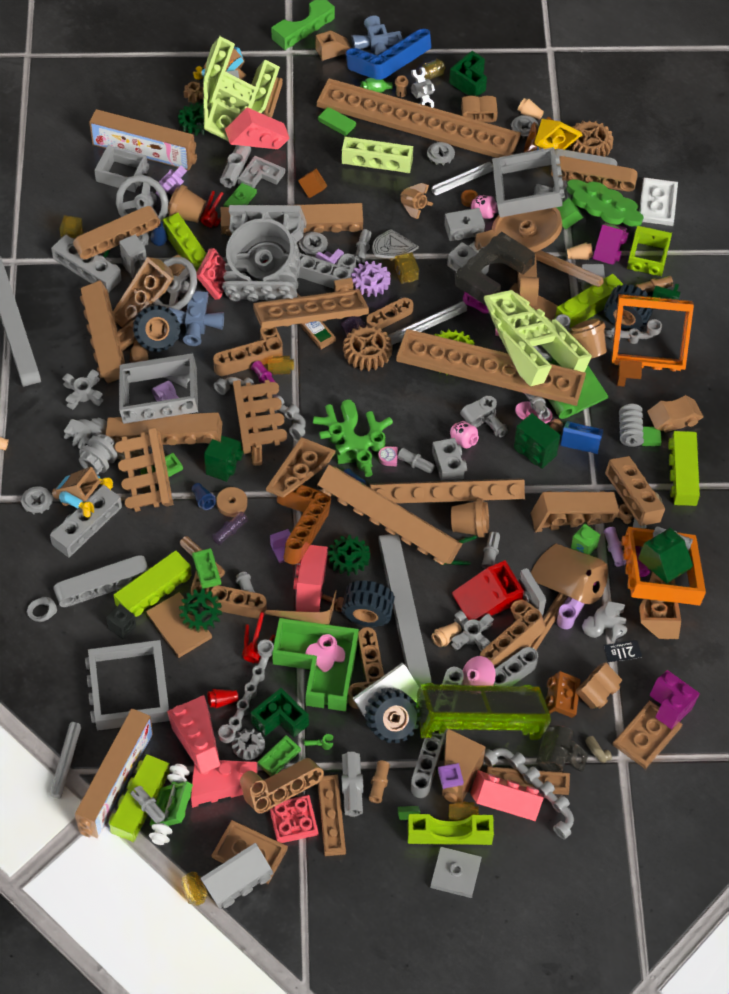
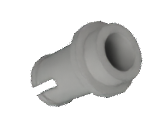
[485,414,508,437]
[236,572,255,593]

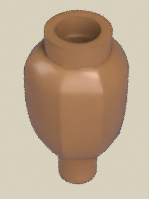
[130,340,148,363]

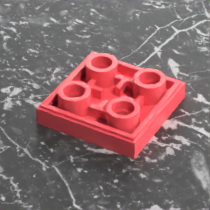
[196,248,226,300]
[269,795,318,843]

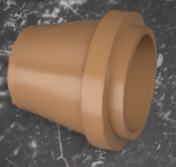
[168,185,206,223]
[569,319,607,359]
[451,499,489,537]

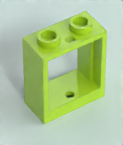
[627,226,672,276]

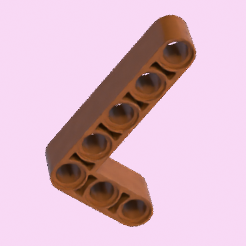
[276,485,331,564]

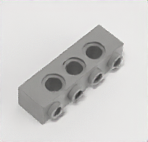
[51,235,122,293]
[50,485,122,558]

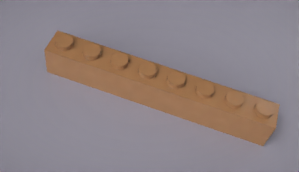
[221,203,363,236]
[317,465,462,565]
[369,478,525,503]

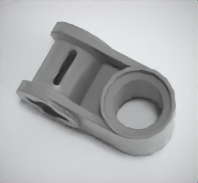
[460,396,497,428]

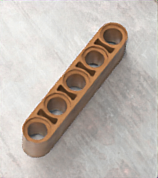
[551,156,638,192]
[73,206,160,259]

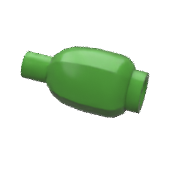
[361,78,393,93]

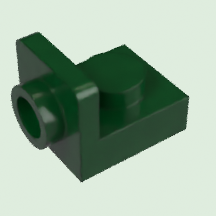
[653,284,681,300]

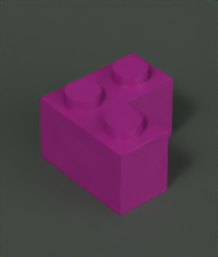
[593,222,629,265]
[649,670,700,730]

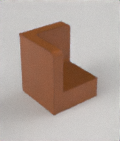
[298,168,327,198]
[617,360,642,387]

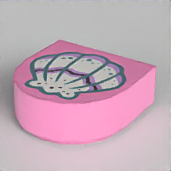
[378,447,398,466]

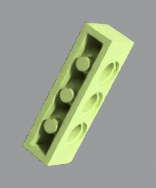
[342,137,413,173]

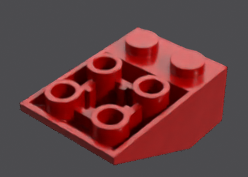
[452,560,524,621]

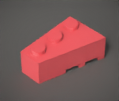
[293,545,328,612]
[470,770,543,821]

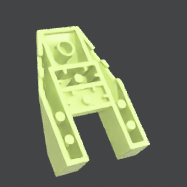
[204,36,280,141]
[484,290,592,386]

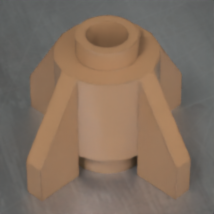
[401,183,433,219]

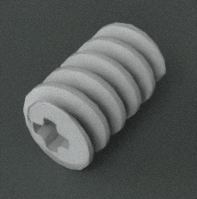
[619,404,644,447]

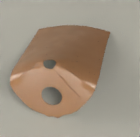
[531,544,608,604]
[264,591,336,625]

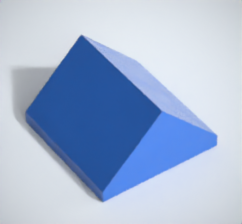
[561,421,604,454]

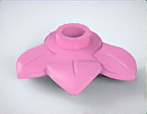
[305,634,345,672]

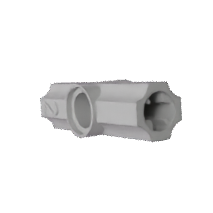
[220,145,251,188]
[342,752,363,817]

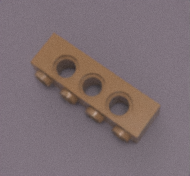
[605,456,665,526]

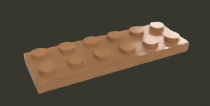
[253,289,369,329]

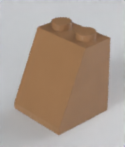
[442,729,486,805]

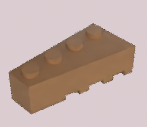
[531,491,619,532]

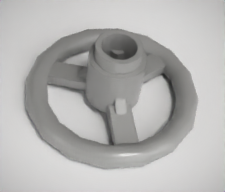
[116,175,168,222]
[153,257,197,310]

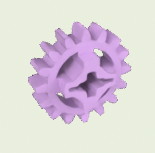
[156,166,187,197]
[352,261,390,297]

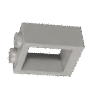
[95,145,149,192]

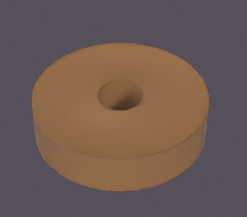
[217,487,247,517]

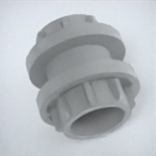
[79,434,118,475]

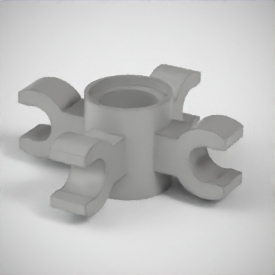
[410,67,435,108]
[62,370,103,410]
[451,610,494,652]

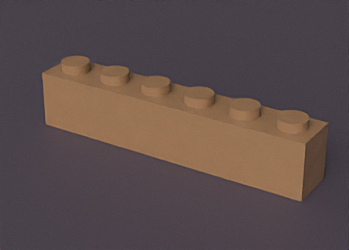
[80,280,127,383]
[106,413,222,445]

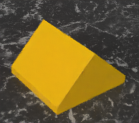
[535,119,582,150]

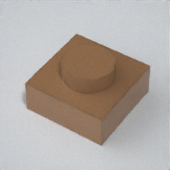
[334,278,353,292]

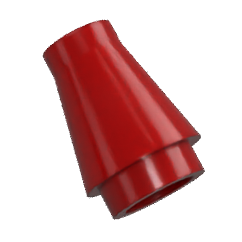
[207,689,238,709]

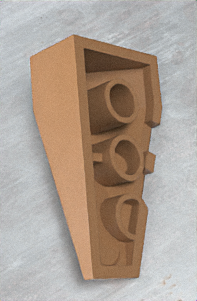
[113,257,174,327]
[266,437,335,498]
[639,572,681,639]

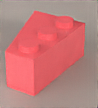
[225,107,290,149]
[191,760,258,808]

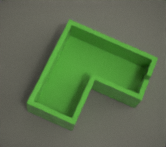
[273,618,359,711]

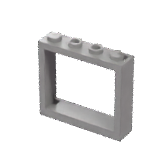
[492,147,565,217]
[119,353,198,424]
[85,640,170,731]

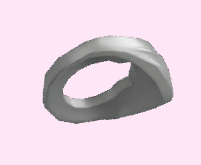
[27,597,57,622]

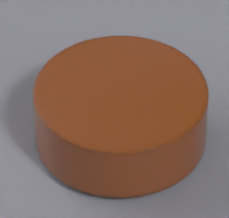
[461,190,478,207]

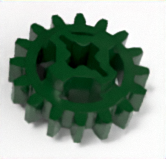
[178,102,209,136]
[328,535,370,576]
[179,589,223,633]

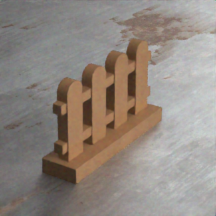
[233,380,287,454]
[115,428,174,512]

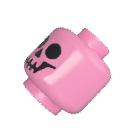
[471,195,498,219]
[450,421,479,449]

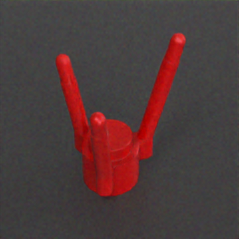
[200,191,223,228]
[242,612,276,663]

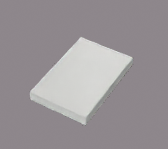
[639,178,678,226]
[353,663,425,717]

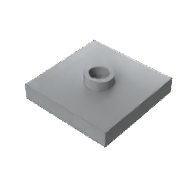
[519,568,546,617]
[430,847,482,898]

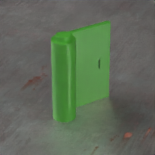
[548,358,608,419]

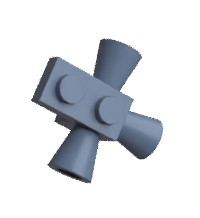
[351,16,403,56]
[169,291,224,346]

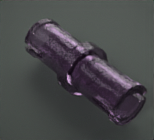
[212,511,248,545]

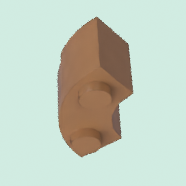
[647,395,703,432]

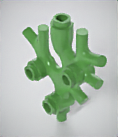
[313,400,393,477]

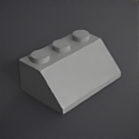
[201,843,274,909]

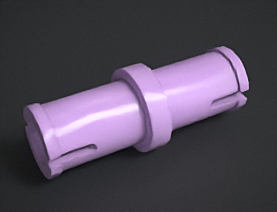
[603,527,626,566]

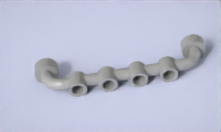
[556,314,662,344]
[214,377,306,440]
[218,640,274,743]
[484,748,574,840]

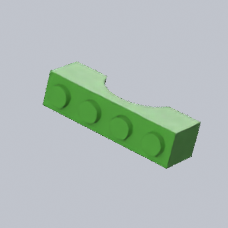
[272,0,335,50]

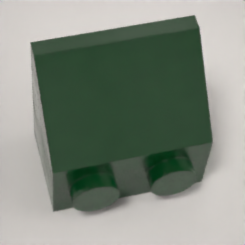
[638,528,693,584]

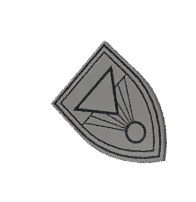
[372,229,419,261]

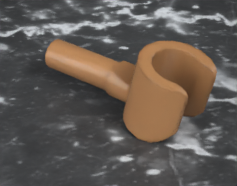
[322,594,344,613]

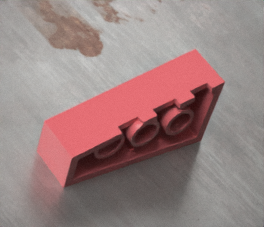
[167,695,221,774]

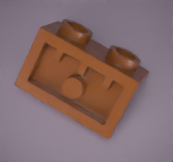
[545,671,581,718]

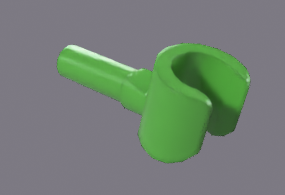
[304,734,333,750]

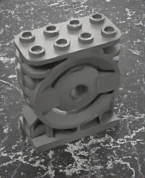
[222,205,307,301]

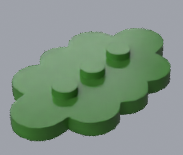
[566,179,644,227]

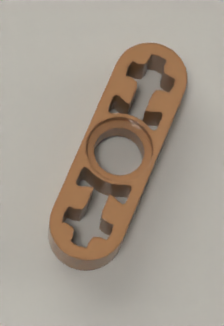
[366,298,413,330]

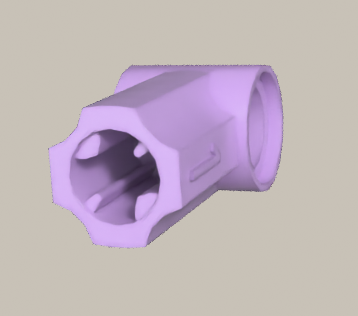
[152,380,179,401]
[556,597,584,629]

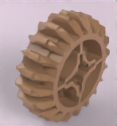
[568,119,613,157]
[343,325,393,371]

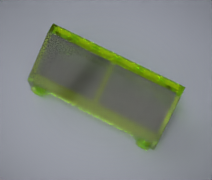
[417,683,551,740]

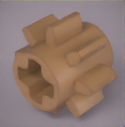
[184,82,204,103]

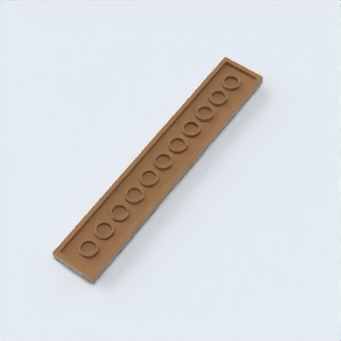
[317,78,521,158]

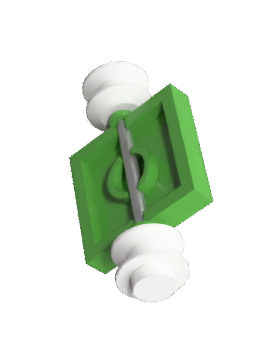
[149,764,193,845]

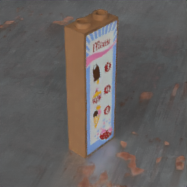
[90,109,197,170]
[75,709,153,839]

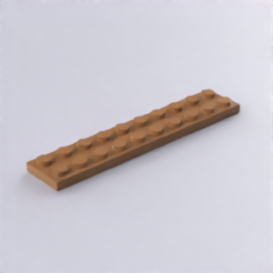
[396,329,586,406]

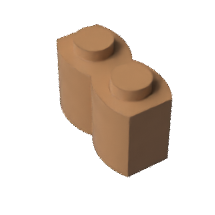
[461,96,498,122]
[575,662,622,709]

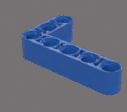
[346,29,432,80]

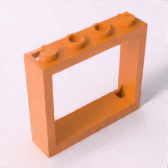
[611,294,694,372]
[621,527,706,605]

